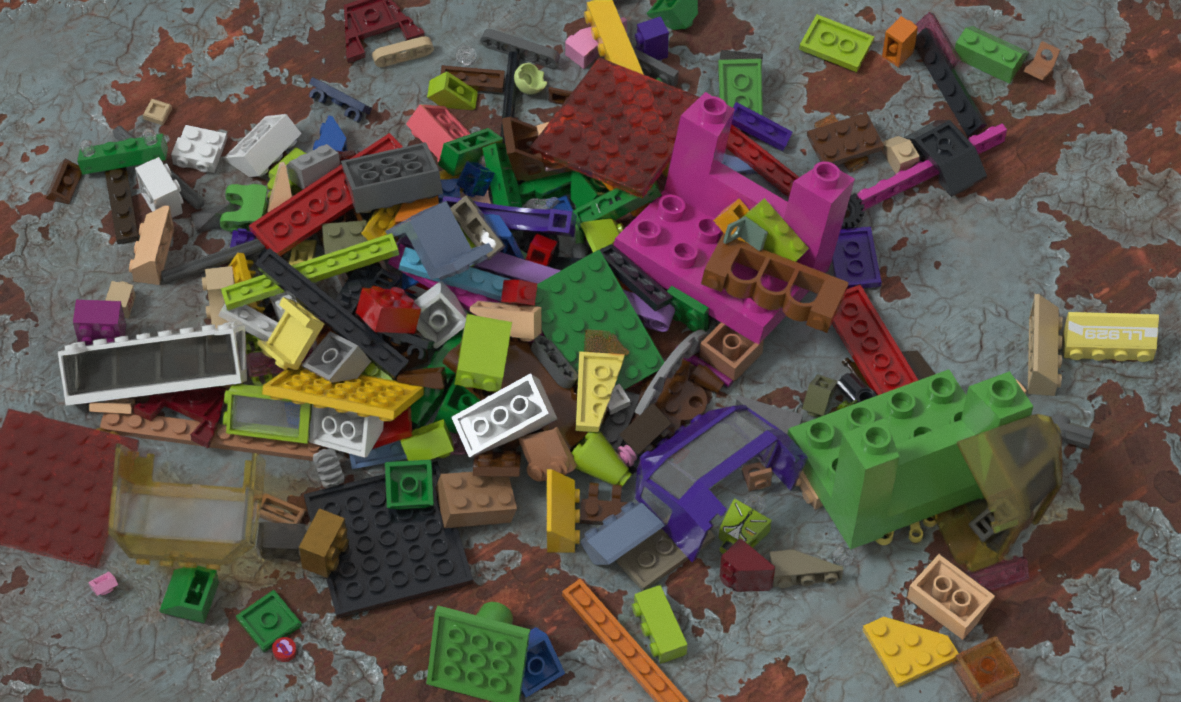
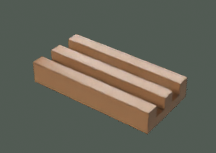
[254,493,307,532]

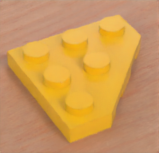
[862,616,960,688]

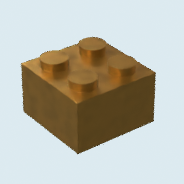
[299,509,349,578]

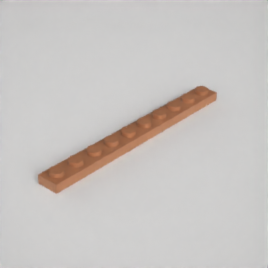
[100,412,327,461]

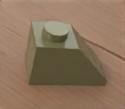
[802,374,838,417]

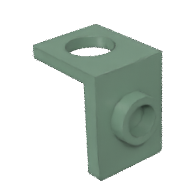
[723,216,768,251]

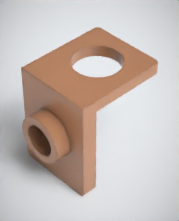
[1024,41,1061,80]
[741,461,772,491]

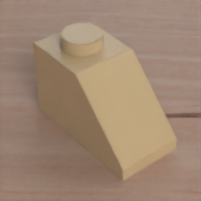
[882,136,920,174]

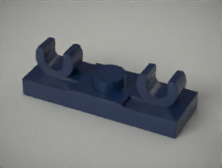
[309,77,372,123]

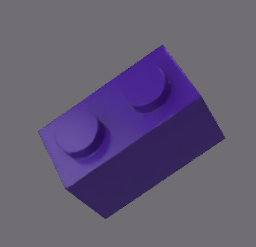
[634,16,669,61]

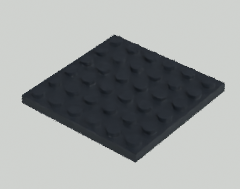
[303,461,473,619]

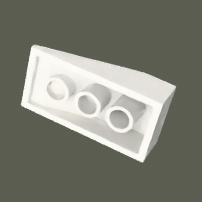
[452,374,557,458]

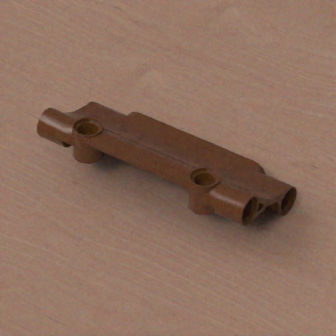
[443,336,609,453]

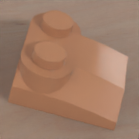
[518,427,577,481]

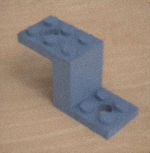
[386,201,493,281]

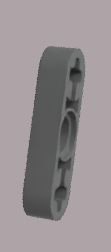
[530,335,578,389]

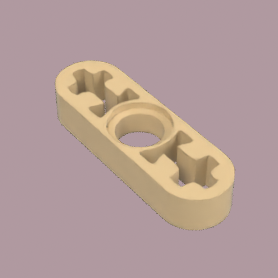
[372,36,434,67]

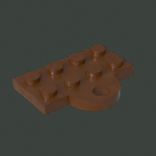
[635,358,707,441]

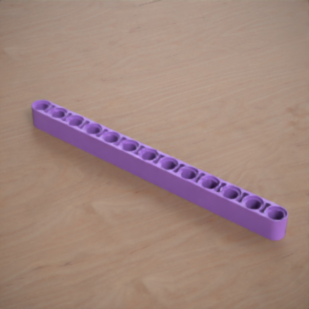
[397,236,675,332]

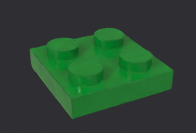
[667,285,709,332]

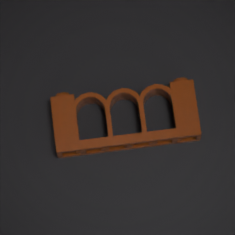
[701,234,849,333]

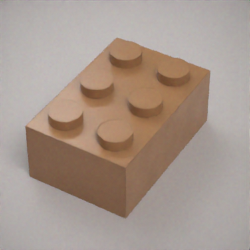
[435,472,517,528]

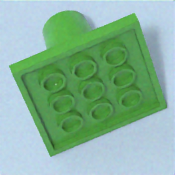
[426,602,531,702]

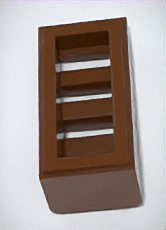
[397,367,447,389]

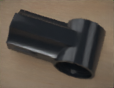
[836,373,876,404]

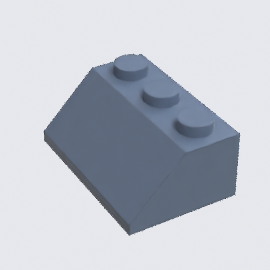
[579,502,664,565]

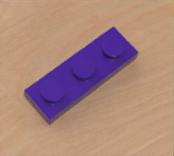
[731,102,793,151]

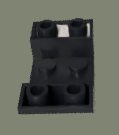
[903,120,987,197]

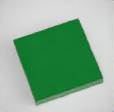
[236,590,302,653]

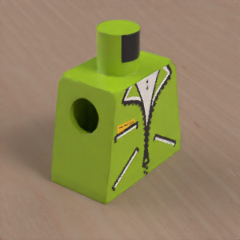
[719,498,772,554]

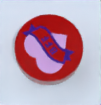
[272,637,297,662]

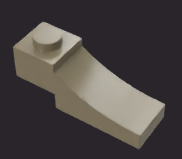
[450,195,506,260]

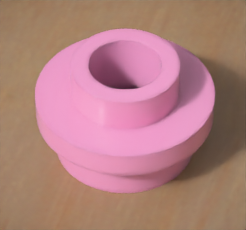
[617,445,637,467]

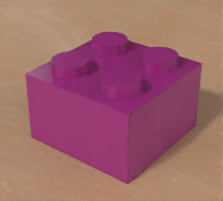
[73,299,126,347]

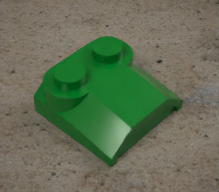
[385,460,434,510]

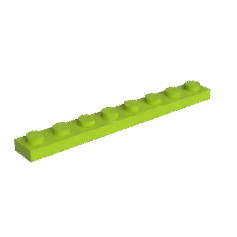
[221,233,399,310]

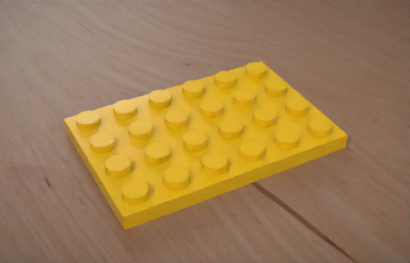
[262,363,424,421]

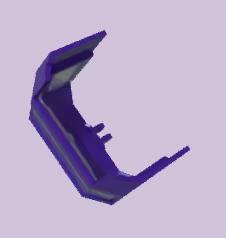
[635,405,808,562]

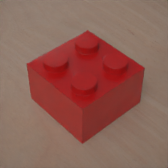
[356,286,421,334]

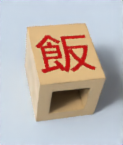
[105,281,136,319]

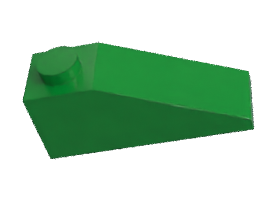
[438,128,503,176]

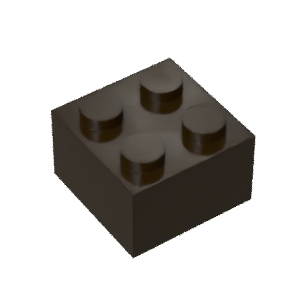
[619,403,675,456]

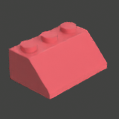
[406,104,471,162]

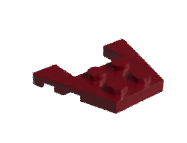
[344,0,425,63]
[134,372,228,448]

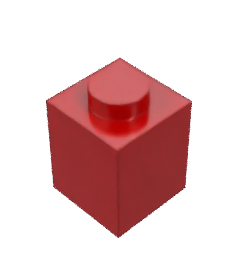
[525,234,557,267]
[501,280,537,306]

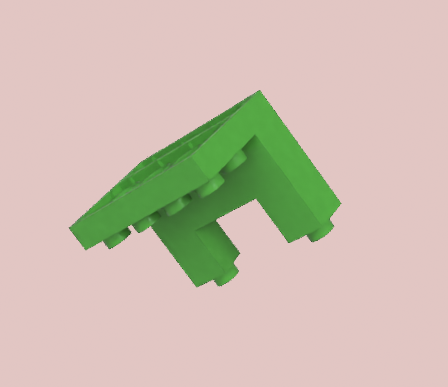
[787,369,1033,550]

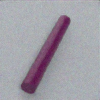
[675,347,733,388]

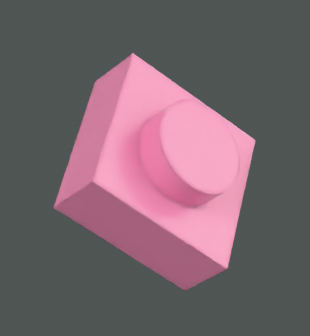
[88,572,118,596]

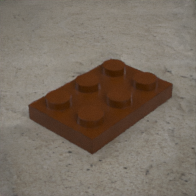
[807,112,884,165]
[473,448,521,477]

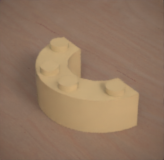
[202,266,240,356]

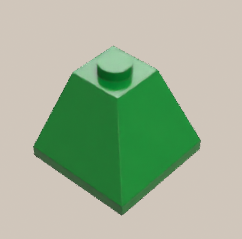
[646,0,698,30]
[571,167,610,209]

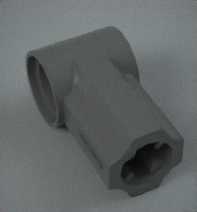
[1045,414,1094,449]

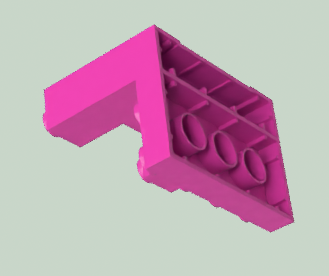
[614,92,855,344]

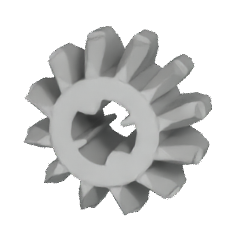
[313,448,345,488]

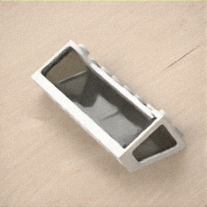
[58,321,247,406]

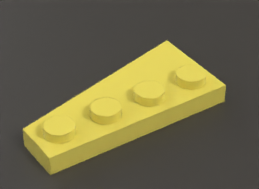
[576,351,625,432]

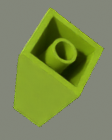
[454,314,512,392]

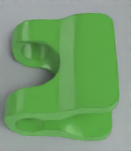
[220,184,268,232]

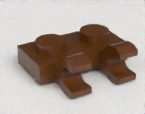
[579,483,627,525]

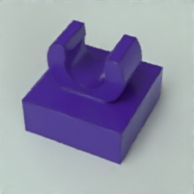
[230,228,256,255]

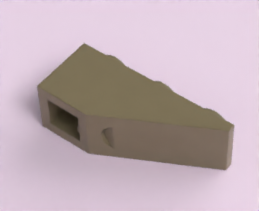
[769,549,843,588]

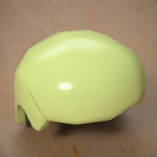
[514,63,548,95]

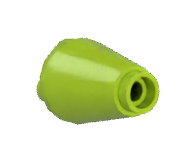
[571,430,632,487]

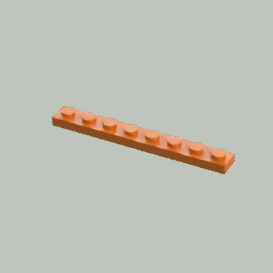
[562,578,689,702]

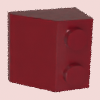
[719,538,775,592]

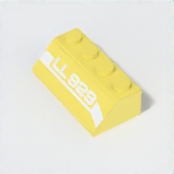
[1062,312,1159,362]

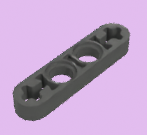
[480,29,560,68]

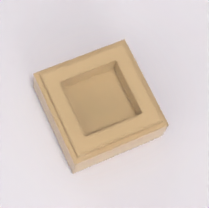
[143,99,172,125]

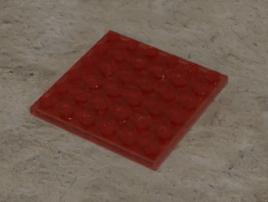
[530,57,700,199]
[0,409,140,569]

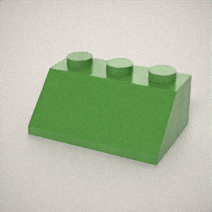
[953,26,1029,84]

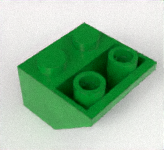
[159,565,219,623]

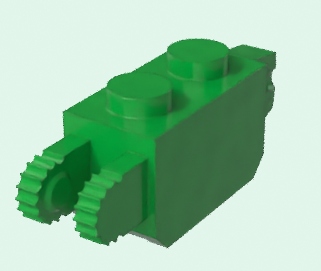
[518,171,571,206]

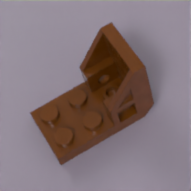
[502,117,590,181]

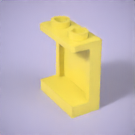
[257,297,324,370]

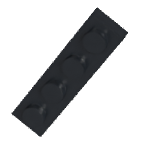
[600,244,673,311]

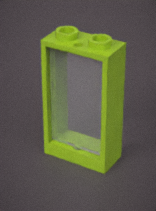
[223,384,312,444]

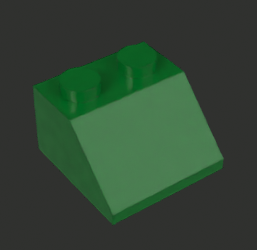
[433,377,481,433]

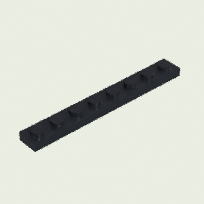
[254,248,409,380]

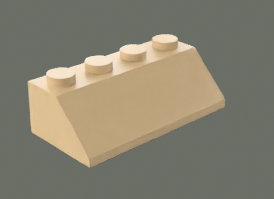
[1027,294,1062,396]

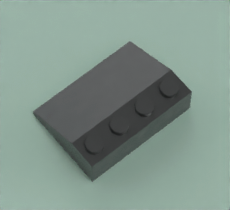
[341,142,443,213]

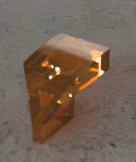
[584,329,629,355]

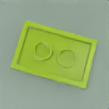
[799,14,874,72]

